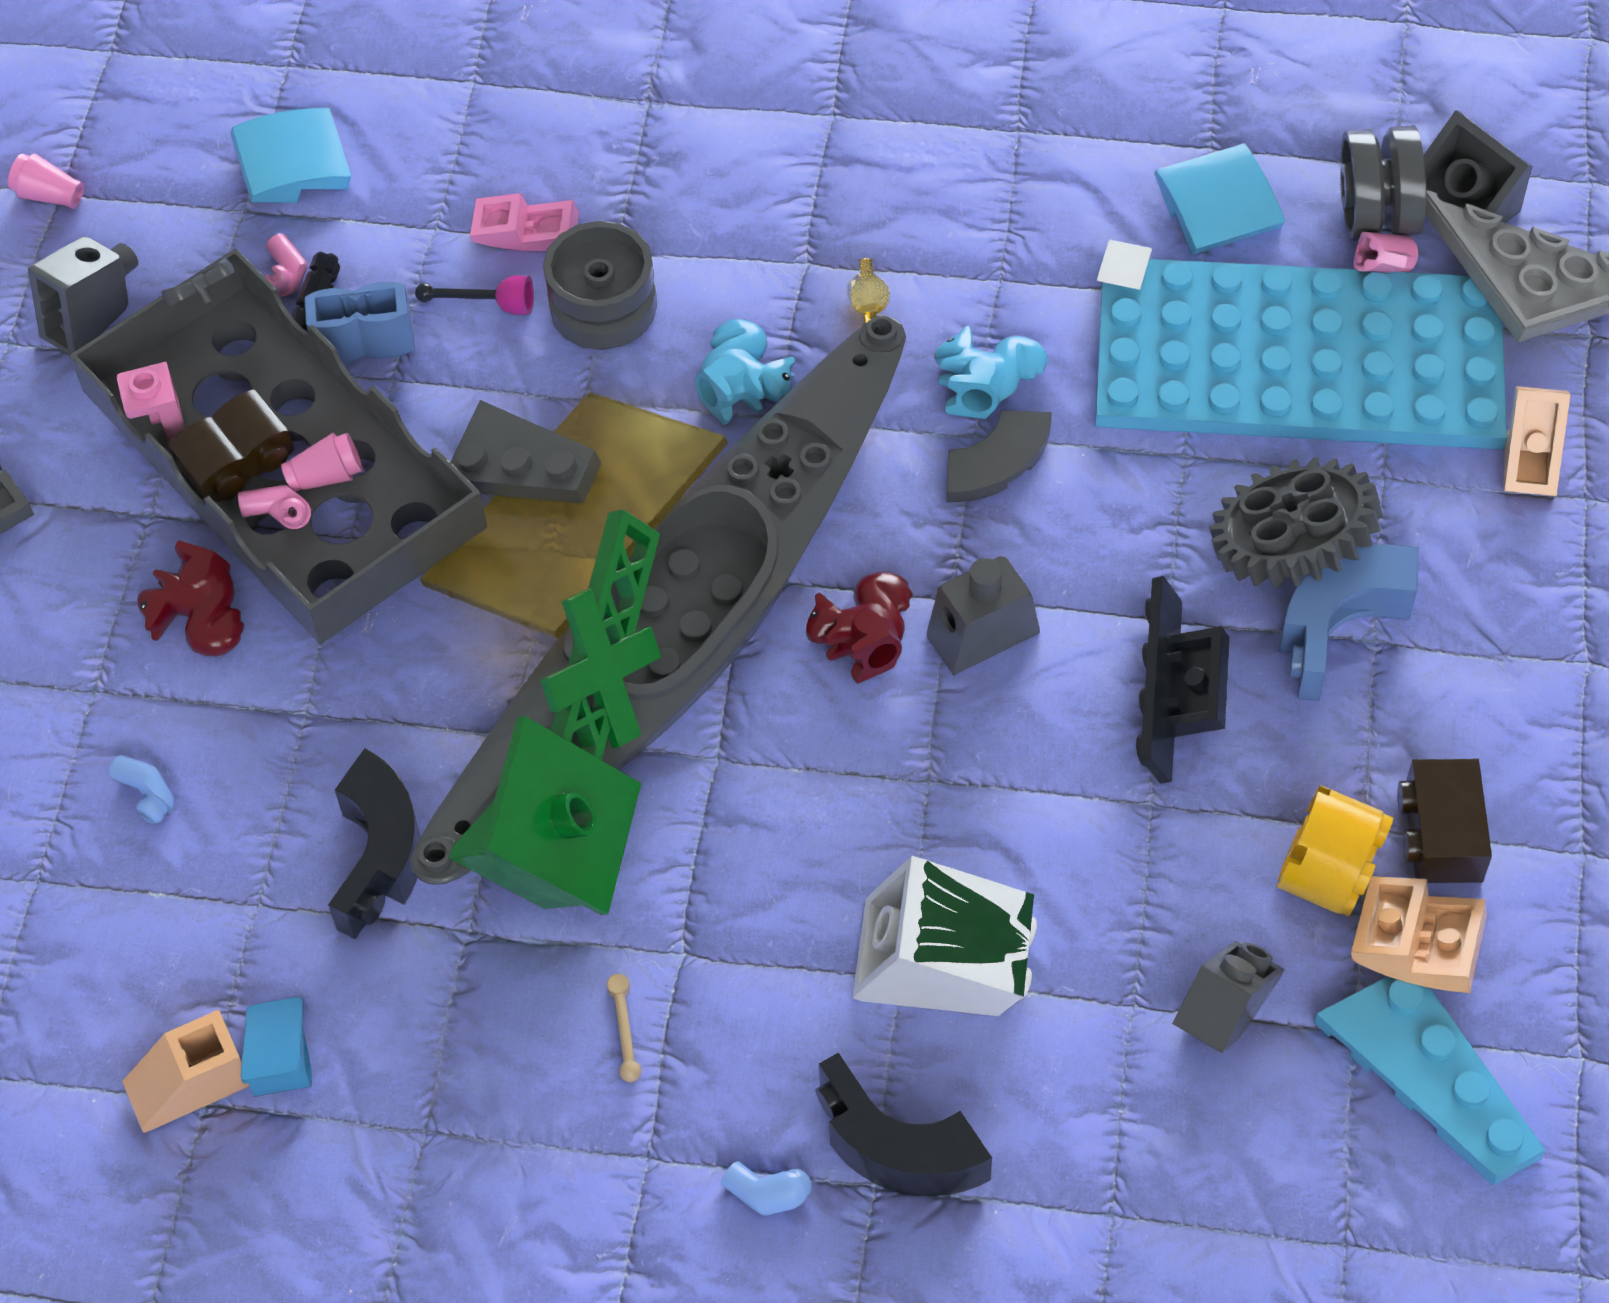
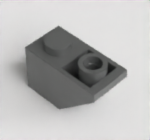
[1172,941,1285,1053]

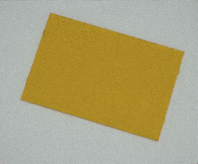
[420,392,728,639]

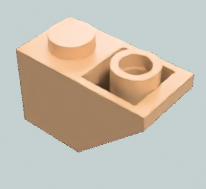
[122,1010,250,1133]

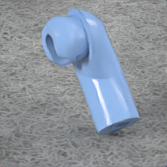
[109,755,174,824]
[721,1161,812,1216]

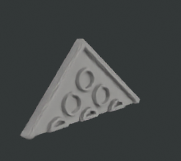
[1425,190,1609,342]

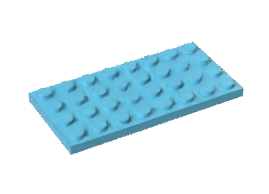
[1095,259,1507,450]

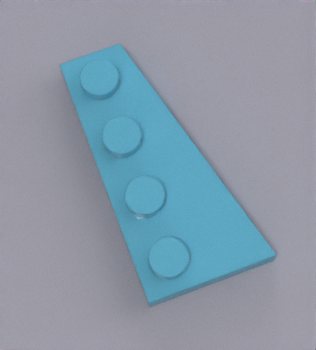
[1314,976,1546,1185]

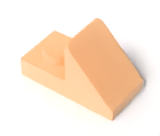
[1503,386,1571,496]

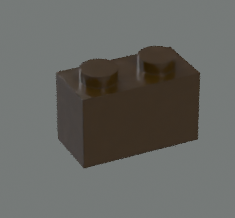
[1397,758,1492,883]

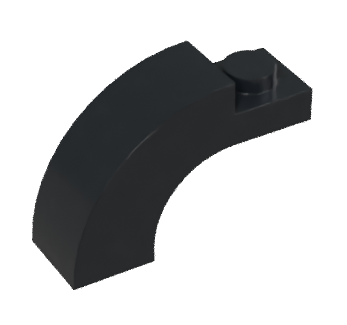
[328,748,421,939]
[815,1052,992,1196]

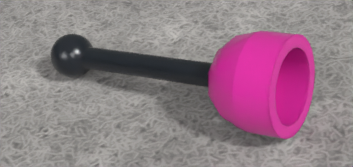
[415,275,534,315]

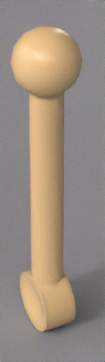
[607,974,642,1083]

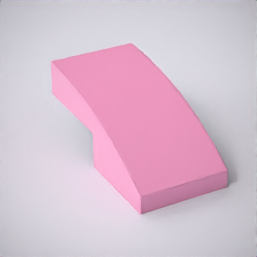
[470,193,579,251]

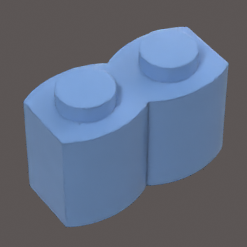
[305,282,415,364]

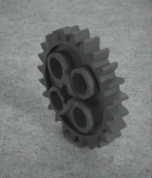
[1209,457,1383,588]

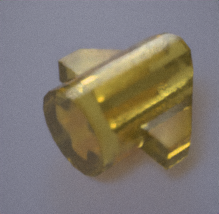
[846,258,890,323]

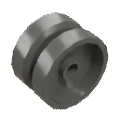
[1340,125,1426,240]
[543,221,657,350]

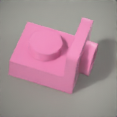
[117,362,186,442]

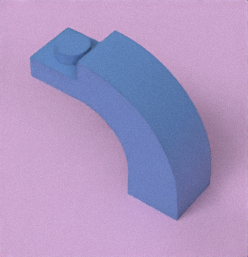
[1279,544,1419,701]

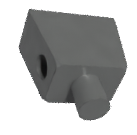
[28,237,138,355]
[927,556,1040,676]

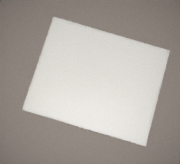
[1096,240,1152,290]

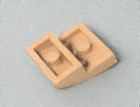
[1351,876,1487,993]

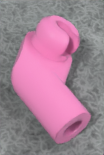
[265,234,307,297]
[238,485,311,529]

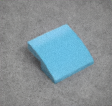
[230,108,351,203]
[1154,143,1286,255]

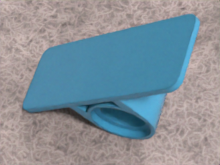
[241,997,312,1097]

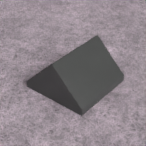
[1423,110,1533,223]

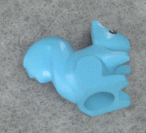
[695,319,795,425]
[934,326,1048,419]

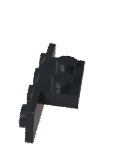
[1136,576,1230,784]

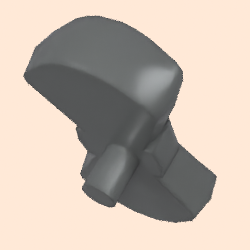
[161,257,235,307]

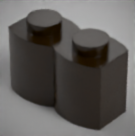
[168,389,295,503]

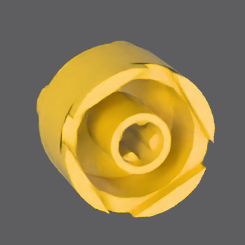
[1276,785,1394,917]

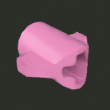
[1353,232,1418,273]

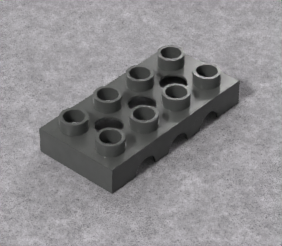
[70,248,487,645]

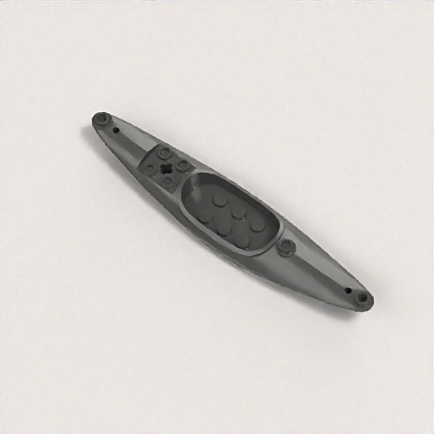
[410,315,906,885]

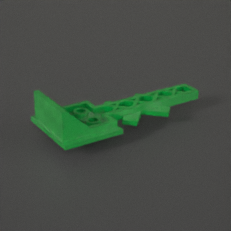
[449,509,661,915]

